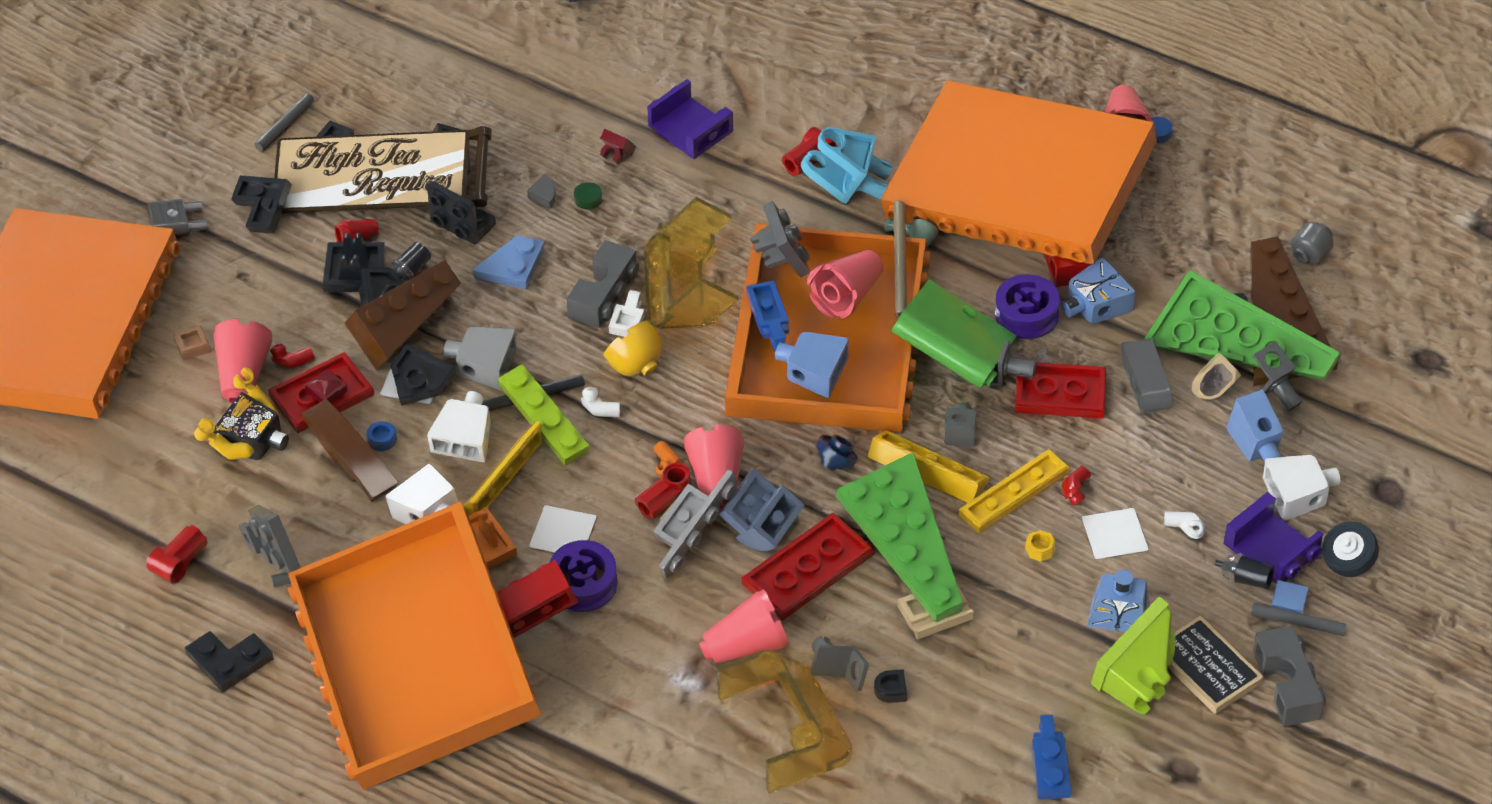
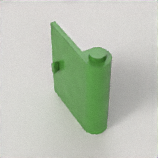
[891,279,1017,389]

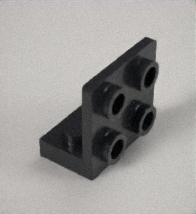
[426,180,496,245]

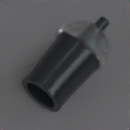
[390,242,431,282]
[1215,553,1274,589]

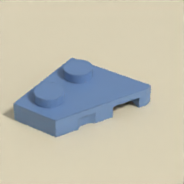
[473,235,545,289]

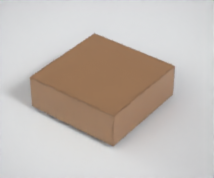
[173,325,211,361]

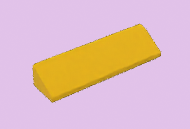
[463,421,542,516]
[868,430,990,503]

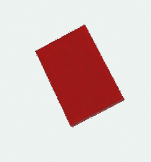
[268,352,375,434]
[1015,362,1106,419]

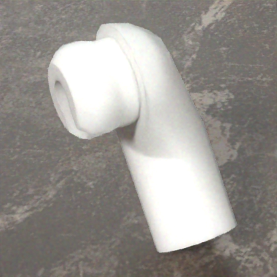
[581,387,620,417]
[1164,511,1206,539]

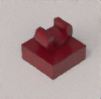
[600,129,636,165]

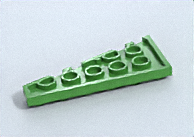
[1144,270,1341,380]
[836,452,963,622]

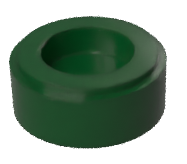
[574,182,602,209]

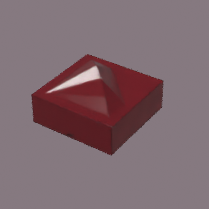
[305,369,348,403]

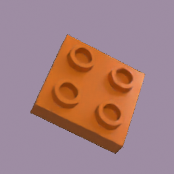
[469,507,517,569]

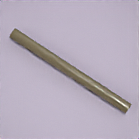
[893,201,907,318]

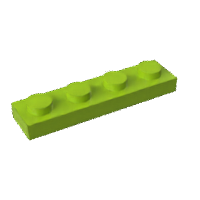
[498,364,590,466]

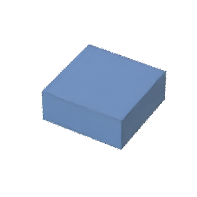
[1271,580,1308,614]

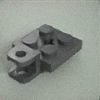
[239,505,301,573]

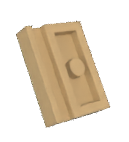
[897,583,974,640]

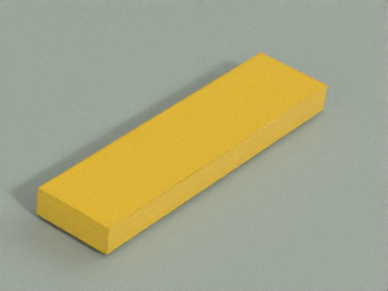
[959,449,1069,534]

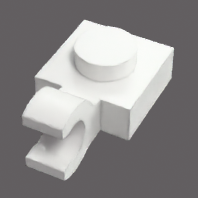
[608,290,645,337]

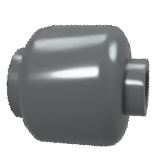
[1291,222,1333,265]

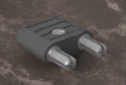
[147,199,208,237]

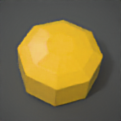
[1025,530,1056,562]

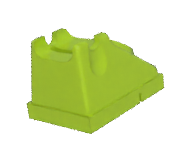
[1090,596,1175,716]

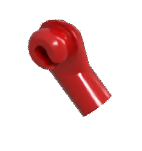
[270,344,315,368]
[1062,466,1091,505]

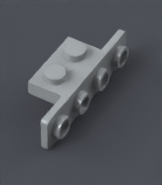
[653,469,737,578]

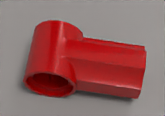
[782,127,837,176]
[635,462,691,519]
[146,524,208,584]

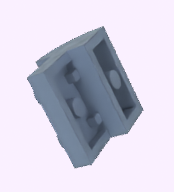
[719,469,805,551]

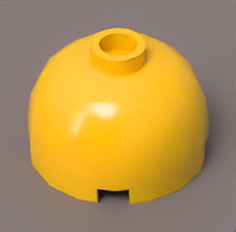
[603,320,663,376]

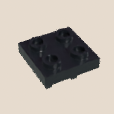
[322,233,386,292]

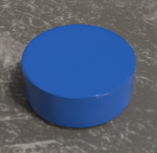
[1152,117,1172,143]
[366,422,397,451]

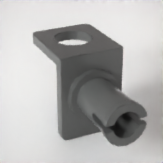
[991,340,1037,387]
[1253,342,1303,412]
[944,402,977,447]
[810,636,869,691]

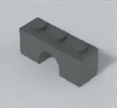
[566,240,639,328]
[1253,626,1326,727]

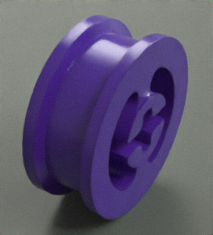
[995,274,1060,339]
[549,540,618,612]

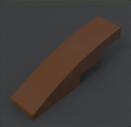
[301,399,398,502]

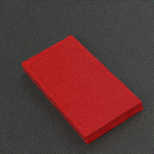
[741,513,874,621]

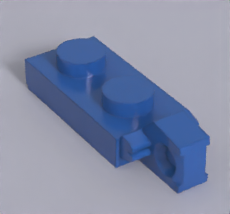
[746,281,789,352]
[1032,715,1071,799]

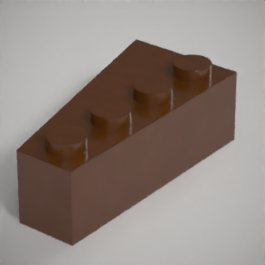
[344,260,461,371]

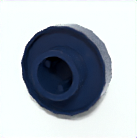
[816,434,858,471]

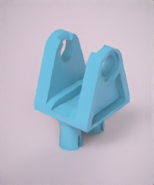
[801,127,893,204]

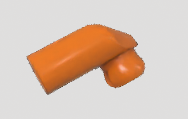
[653,441,680,478]

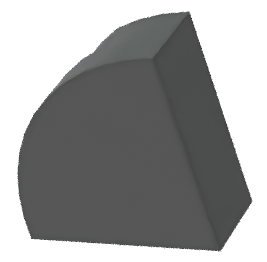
[527,174,556,209]

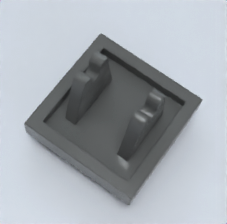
[750,201,810,278]

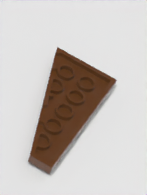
[1250,236,1338,386]

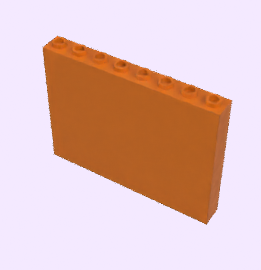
[881,80,1157,265]
[0,208,180,419]
[725,224,931,433]
[287,501,542,790]

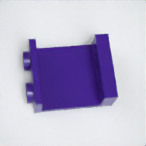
[647,79,734,159]
[1223,492,1323,584]

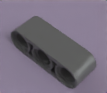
[1121,338,1173,413]

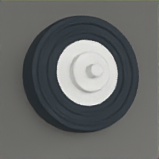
[1322,521,1379,577]

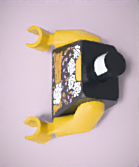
[194,367,289,460]

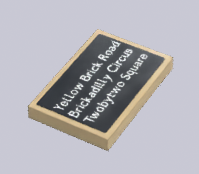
[1167,616,1264,714]

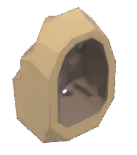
[1192,353,1241,400]

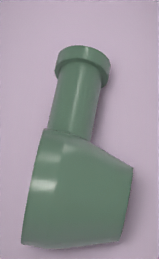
[884,218,938,248]

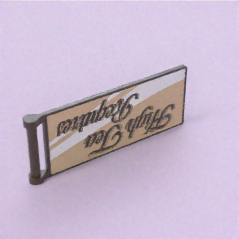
[274,126,492,213]

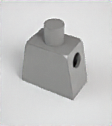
[444,327,517,390]

